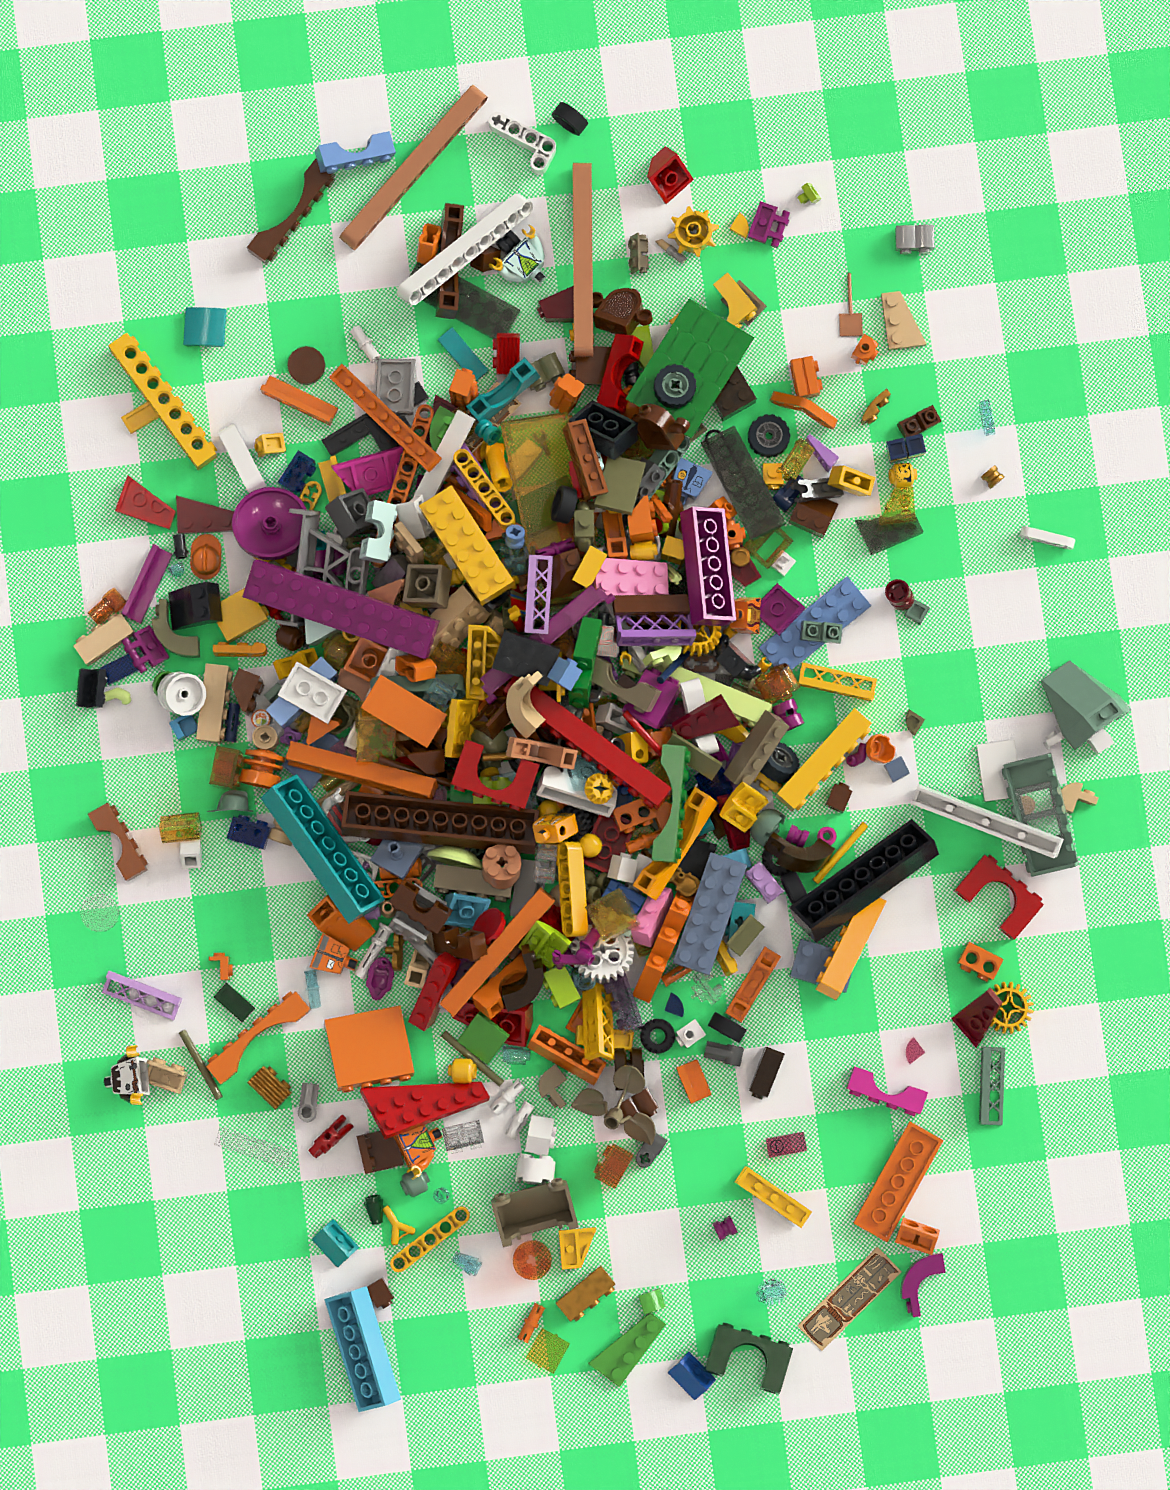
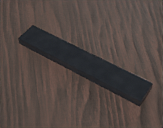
[321,381,429,456]

